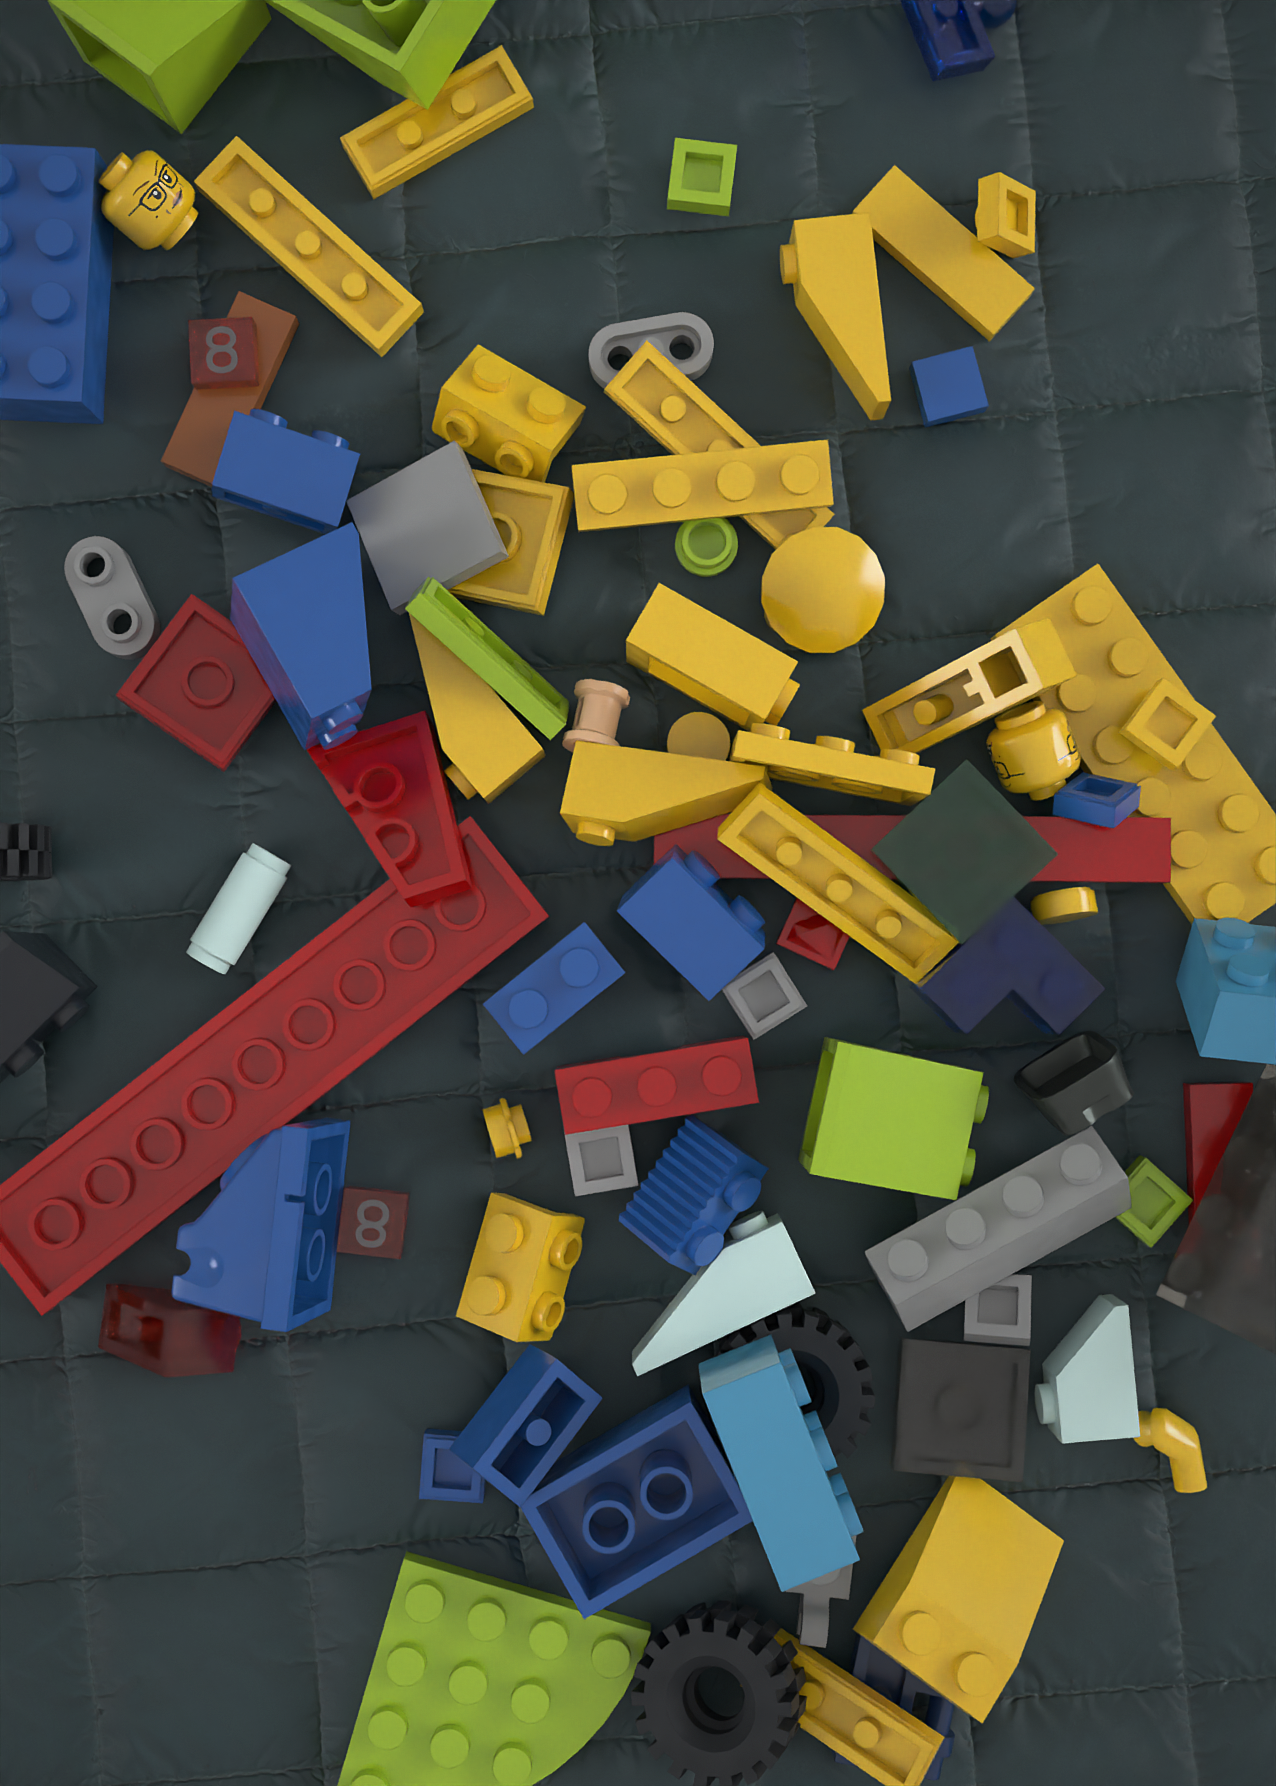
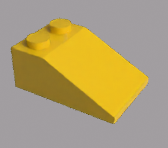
[853,1463,1064,1723]

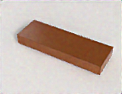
[161,291,300,487]

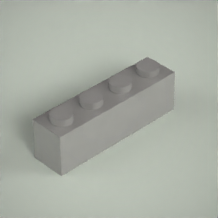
[864,1126,1132,1332]

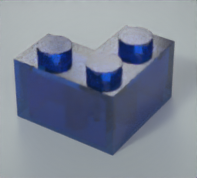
[910,896,1105,1035]

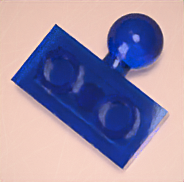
[900,0,1017,81]

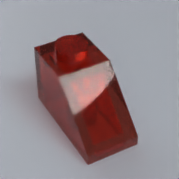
[98,1283,241,1377]

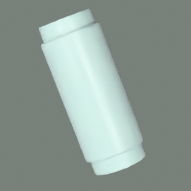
[186,843,291,974]

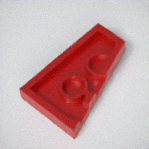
[307,711,472,908]

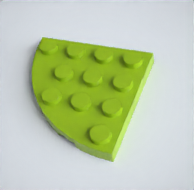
[337,1551,651,1786]

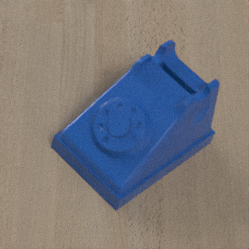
[171,1118,351,1332]

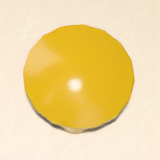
[761,527,885,653]

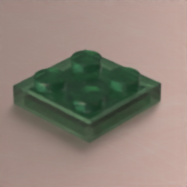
[870,759,1058,944]

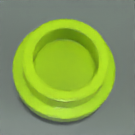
[675,518,738,577]

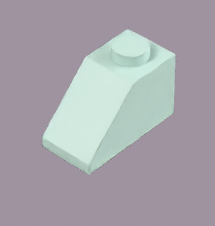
[1035,1294,1140,1443]

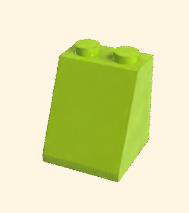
[47,0,272,134]
[798,1037,989,1200]

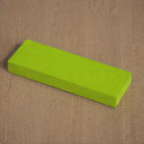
[405,576,570,740]

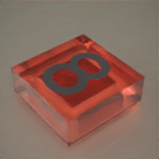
[188,317,259,390]
[336,1185,410,1259]

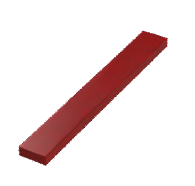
[654,814,1171,883]

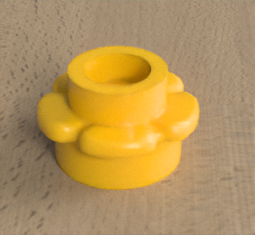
[482,1098,532,1159]

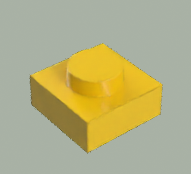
[975,172,1036,259]
[1119,677,1216,771]

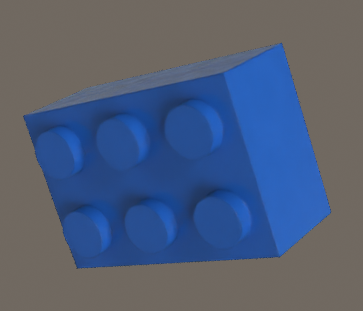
[521,1384,753,1619]

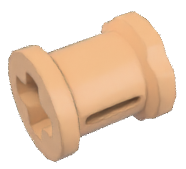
[562,679,630,753]

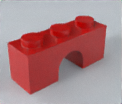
[554,1035,759,1135]

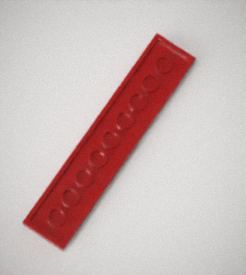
[0,816,550,1316]

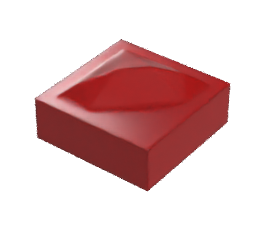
[775,897,850,970]

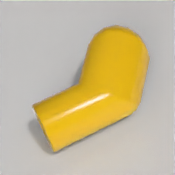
[1133,1407,1207,1493]

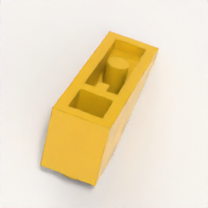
[780,212,891,421]
[409,613,546,804]
[862,618,1077,754]
[560,740,772,846]

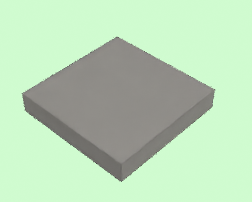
[346,441,509,615]

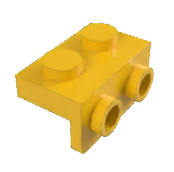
[432,344,586,483]
[456,1193,585,1342]

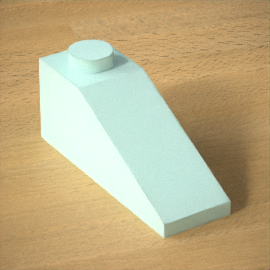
[632,1211,815,1376]

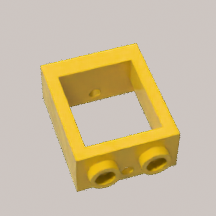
[626,583,800,732]

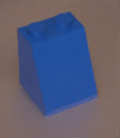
[230,522,372,751]

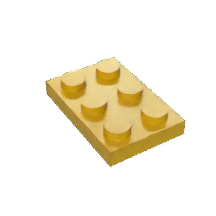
[729,723,935,806]

